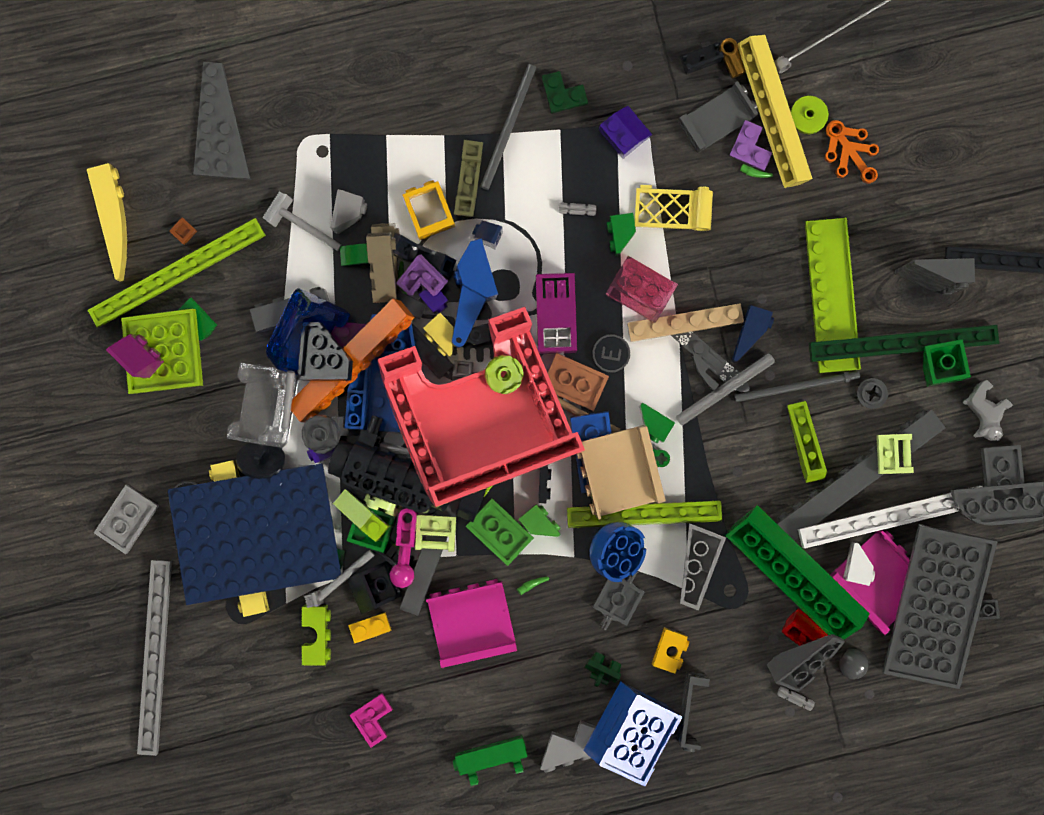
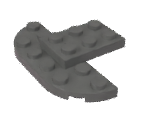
[951,445,1044,525]

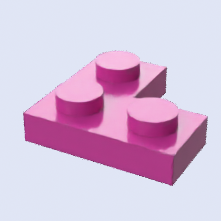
[350,693,393,748]

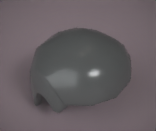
[839,648,869,680]

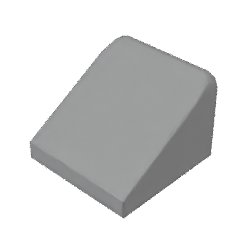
[452,360,473,381]

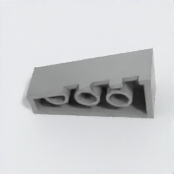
[680,523,726,611]

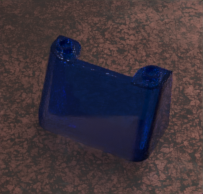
[266,288,350,375]

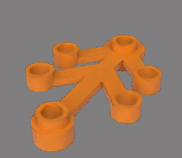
[824,120,879,184]

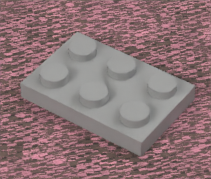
[94,485,159,554]

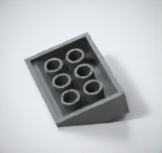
[895,258,975,295]

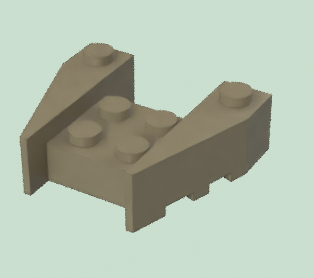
[366,223,400,303]

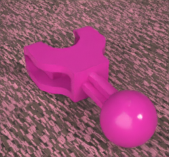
[390,508,418,588]

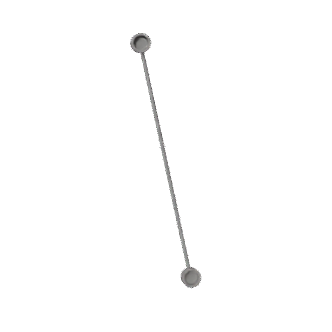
[774,0,891,73]

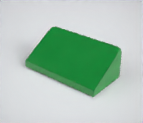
[178,297,217,341]

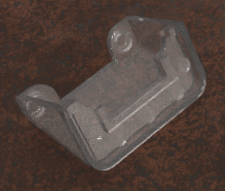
[227,363,298,448]

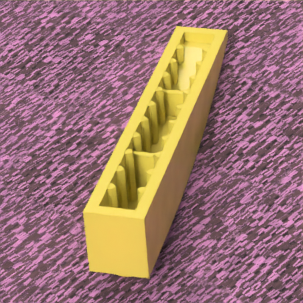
[87,163,127,282]

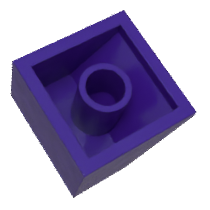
[599,106,652,159]

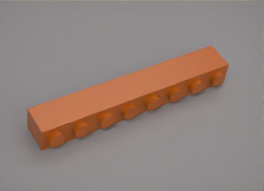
[291,298,415,423]

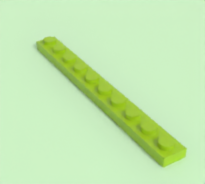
[88,218,266,327]

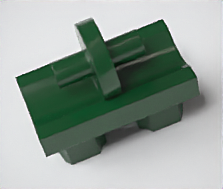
[584,652,621,687]

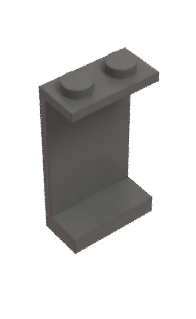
[678,81,758,153]
[677,671,710,752]

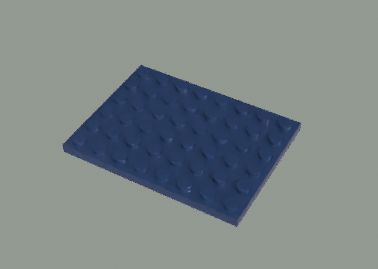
[168,463,341,605]

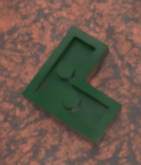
[542,71,588,114]

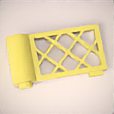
[635,185,713,231]

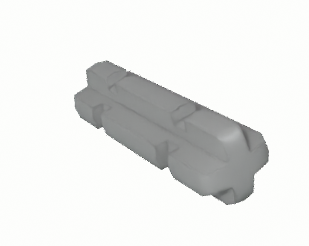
[559,203,596,216]
[777,686,815,711]

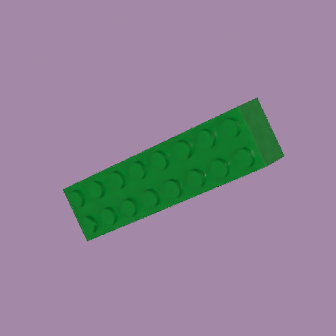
[726,505,870,639]

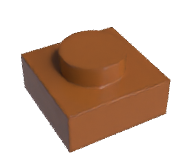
[169,217,197,245]

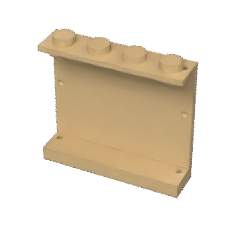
[576,425,666,519]

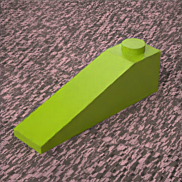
[787,401,827,483]

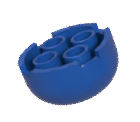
[589,522,646,582]

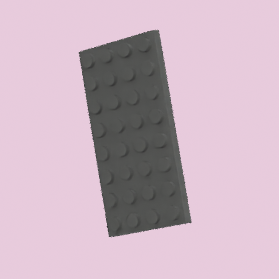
[882,524,997,689]

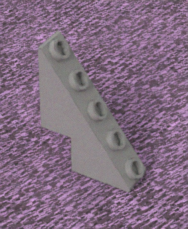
[540,721,596,772]

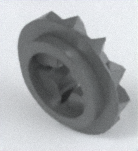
[857,378,888,409]

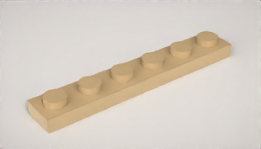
[627,303,744,342]

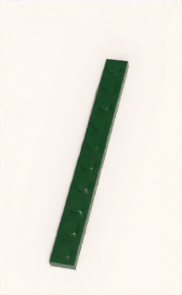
[809,325,1000,362]

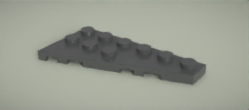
[193,62,251,180]

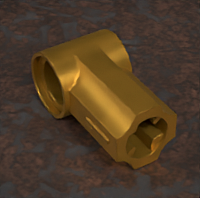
[719,38,746,78]

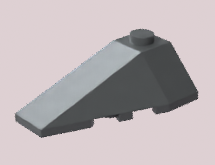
[767,634,845,692]

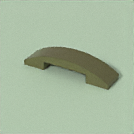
[454,140,483,217]

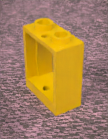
[403,180,455,240]

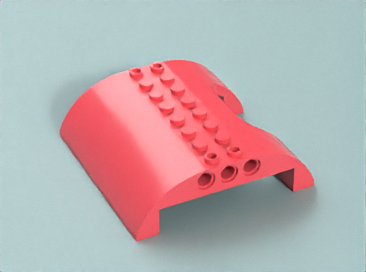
[378,307,585,507]

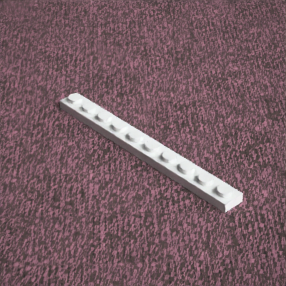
[798,486,982,548]

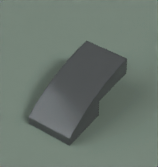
[692,353,719,391]

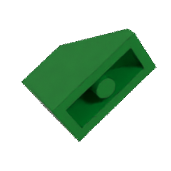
[639,402,675,444]

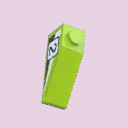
[333,489,390,542]

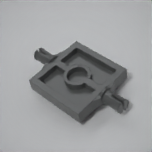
[593,572,645,630]

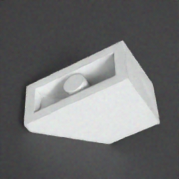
[843,542,875,586]

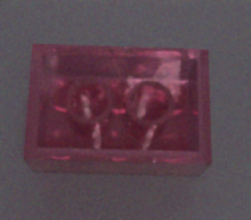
[606,256,678,323]

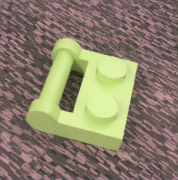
[877,434,914,474]
[415,515,456,552]

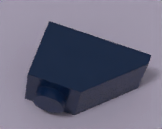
[472,220,503,250]

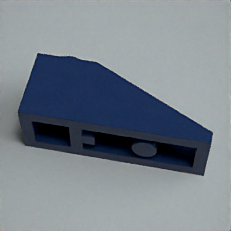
[731,305,774,363]

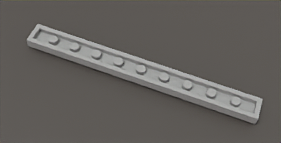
[137,560,172,756]

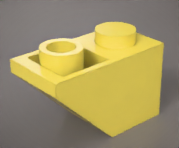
[423,313,454,357]

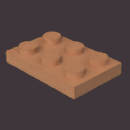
[548,353,609,411]

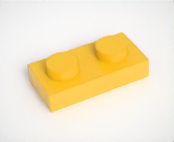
[348,612,391,644]

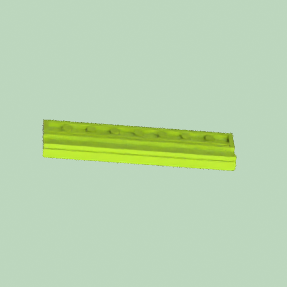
[805,218,861,373]

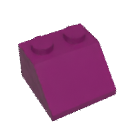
[106,334,164,378]

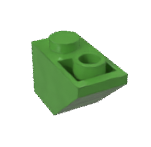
[518,504,561,537]

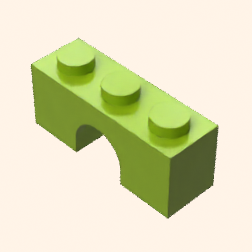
[302,605,331,665]

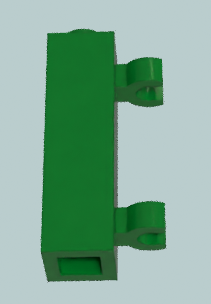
[453,735,528,786]

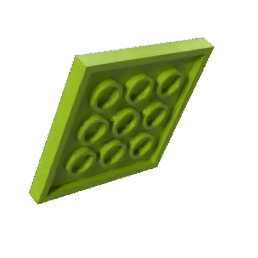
[121,309,203,394]

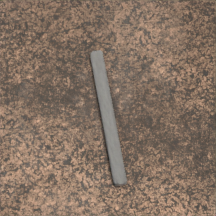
[676,354,775,425]

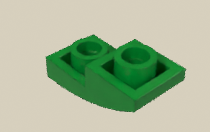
[340,243,368,266]

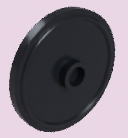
[236,441,285,479]

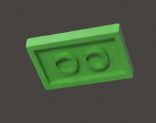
[466,498,534,566]

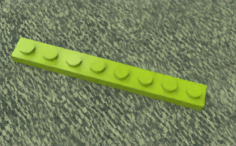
[567,501,722,528]

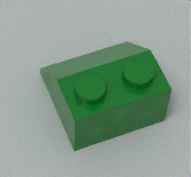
[923,339,971,387]

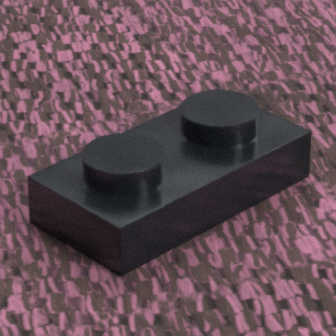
[538,465,552,503]

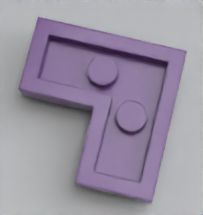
[729,120,772,171]
[397,255,448,296]

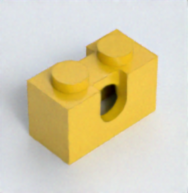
[652,627,689,674]

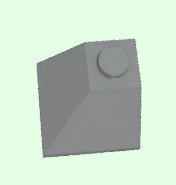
[330,189,367,234]

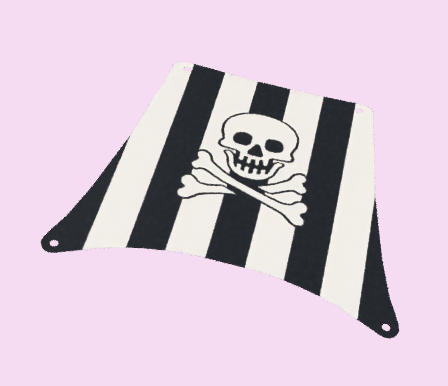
[226,126,749,624]

